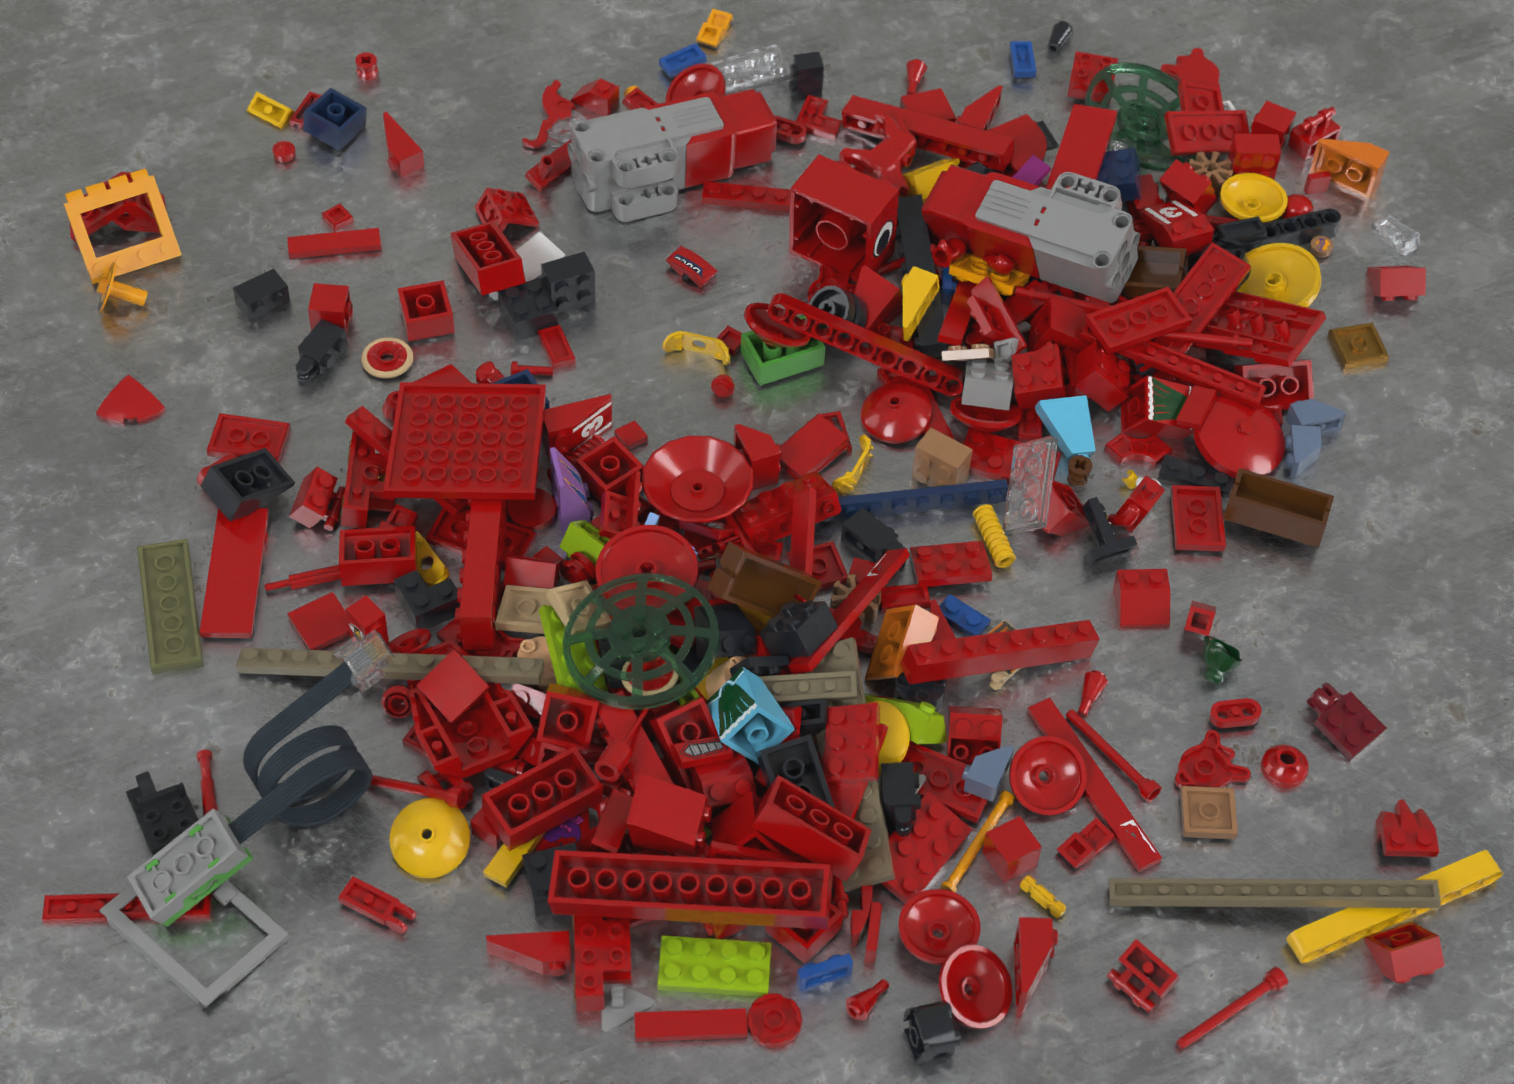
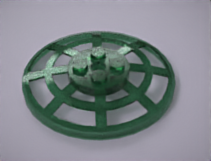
[1085,62,1197,172]
[563,573,720,710]

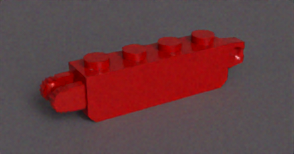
[964,280,1059,350]

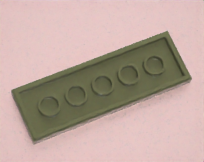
[137,539,204,674]

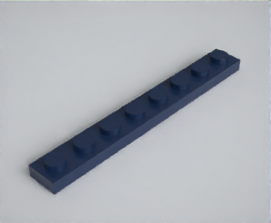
[823,479,1008,522]

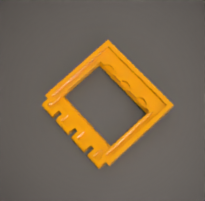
[63,168,182,284]

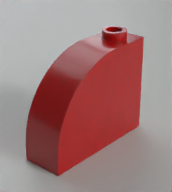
[987,114,1047,177]

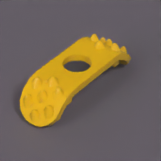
[662,331,731,365]
[831,434,874,494]
[416,531,450,587]

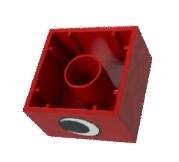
[789,154,899,282]

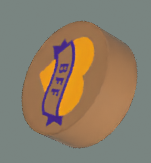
[1309,236,1333,258]

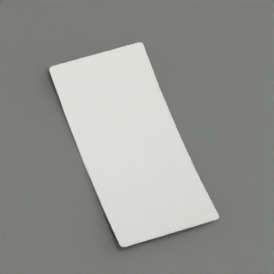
[489,232,565,300]

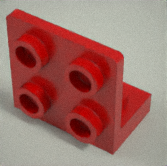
[474,188,539,232]

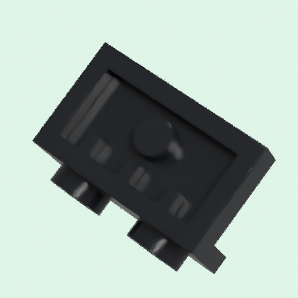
[729,655,790,677]

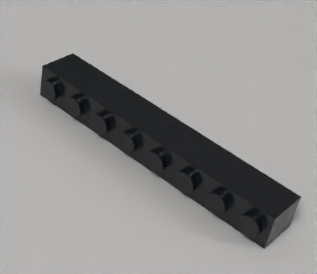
[896,195,949,358]

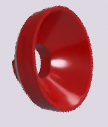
[1260,744,1309,789]

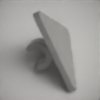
[601,984,655,1033]

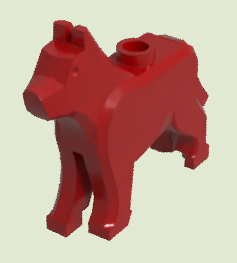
[839,108,917,197]

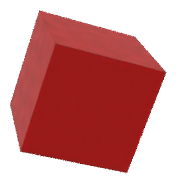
[1250,100,1297,150]
[308,283,353,335]
[982,816,1042,884]

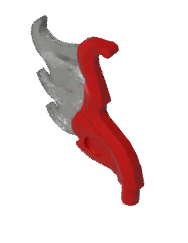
[522,80,585,149]

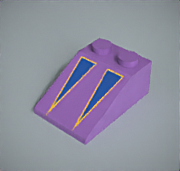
[550,447,594,532]

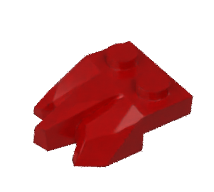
[1376,799,1439,857]

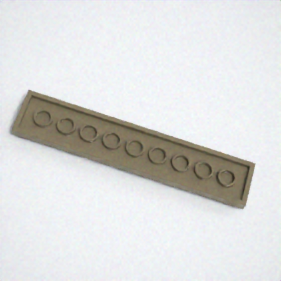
[807,637,895,892]

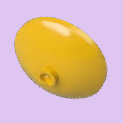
[1220,173,1288,223]
[866,700,910,776]
[389,798,471,879]

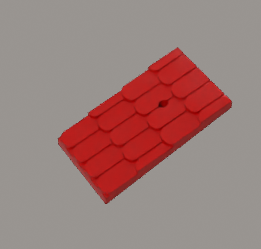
[1192,291,1326,368]

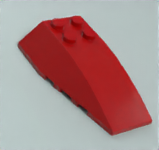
[407,639,534,778]

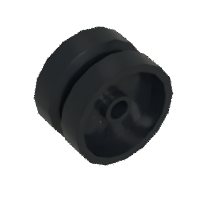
[809,286,867,338]

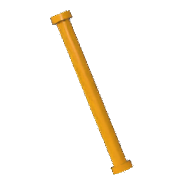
[940,791,1015,892]

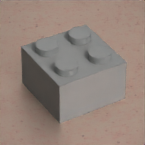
[961,359,1013,410]

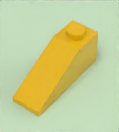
[902,158,960,204]
[901,266,939,341]

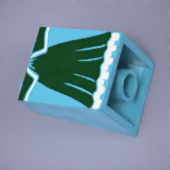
[706,667,795,764]

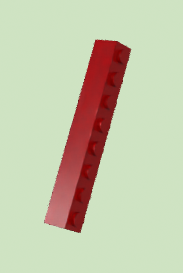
[841,95,1014,172]
[900,620,1100,684]

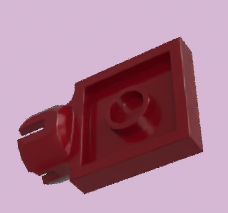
[1307,682,1387,761]

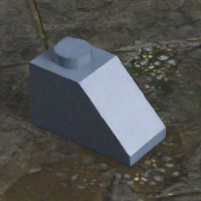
[1286,399,1346,434]
[962,745,1014,802]

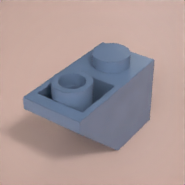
[1284,425,1322,478]

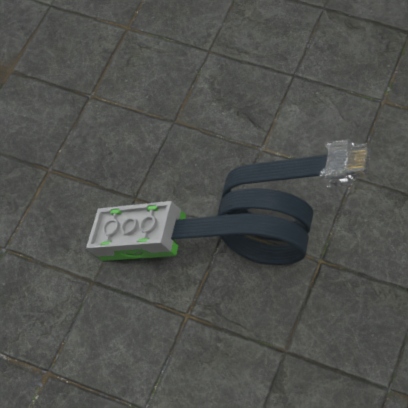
[127,630,396,927]

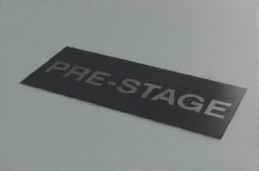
[1036,121,1059,150]

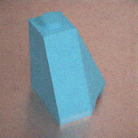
[1035,395,1096,459]

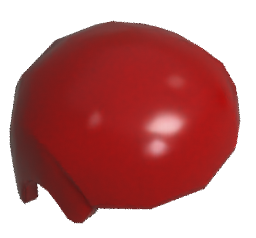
[1282,194,1313,219]

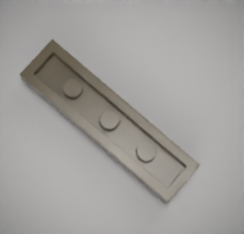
[759,671,857,703]

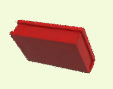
[779,413,849,480]

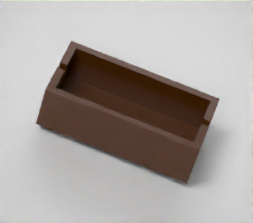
[1120,246,1188,299]
[1223,468,1334,547]
[707,542,822,618]

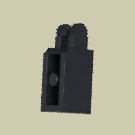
[296,319,348,384]
[841,507,906,569]
[881,762,921,837]

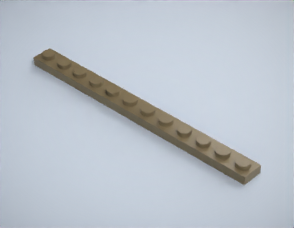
[235,648,544,685]
[1109,878,1441,908]

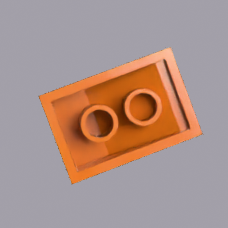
[1309,139,1390,199]
[864,605,939,681]

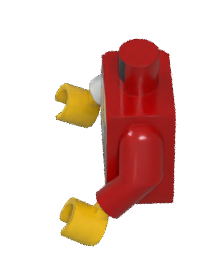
[1106,470,1165,533]

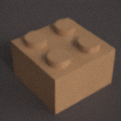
[912,428,973,487]

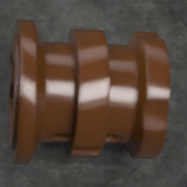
[1067,455,1093,488]

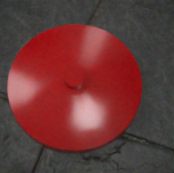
[1193,394,1285,479]
[596,525,699,619]

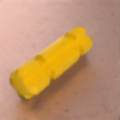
[1020,875,1067,919]

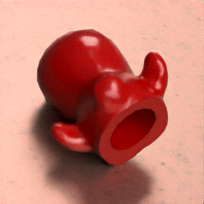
[930,238,966,268]

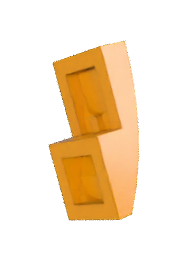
[696,9,733,47]

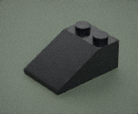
[200,448,295,522]
[755,734,835,808]

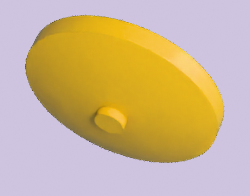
[1238,243,1322,307]

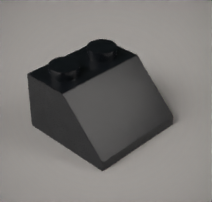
[694,604,757,658]

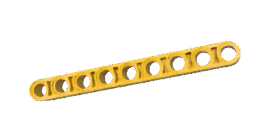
[1286,850,1503,964]

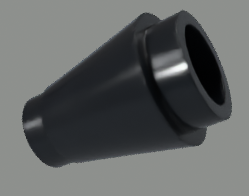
[1047,21,1073,53]

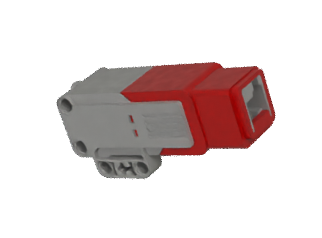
[567,89,777,222]
[922,164,1140,303]

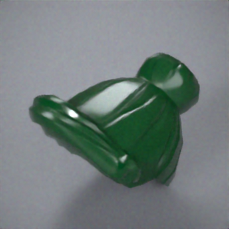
[1204,636,1242,684]

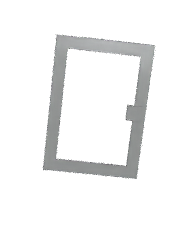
[99,880,289,1007]

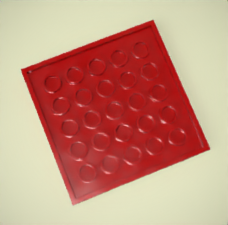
[383,382,546,500]

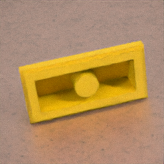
[246,92,295,129]

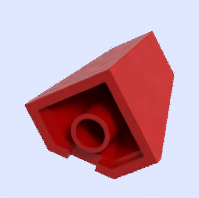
[854,265,903,332]

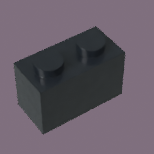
[789,52,824,101]
[233,268,290,321]

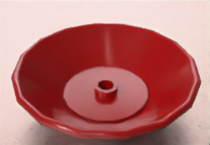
[642,436,753,523]

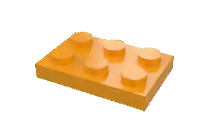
[948,253,1030,296]

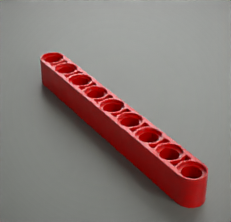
[767,293,965,397]

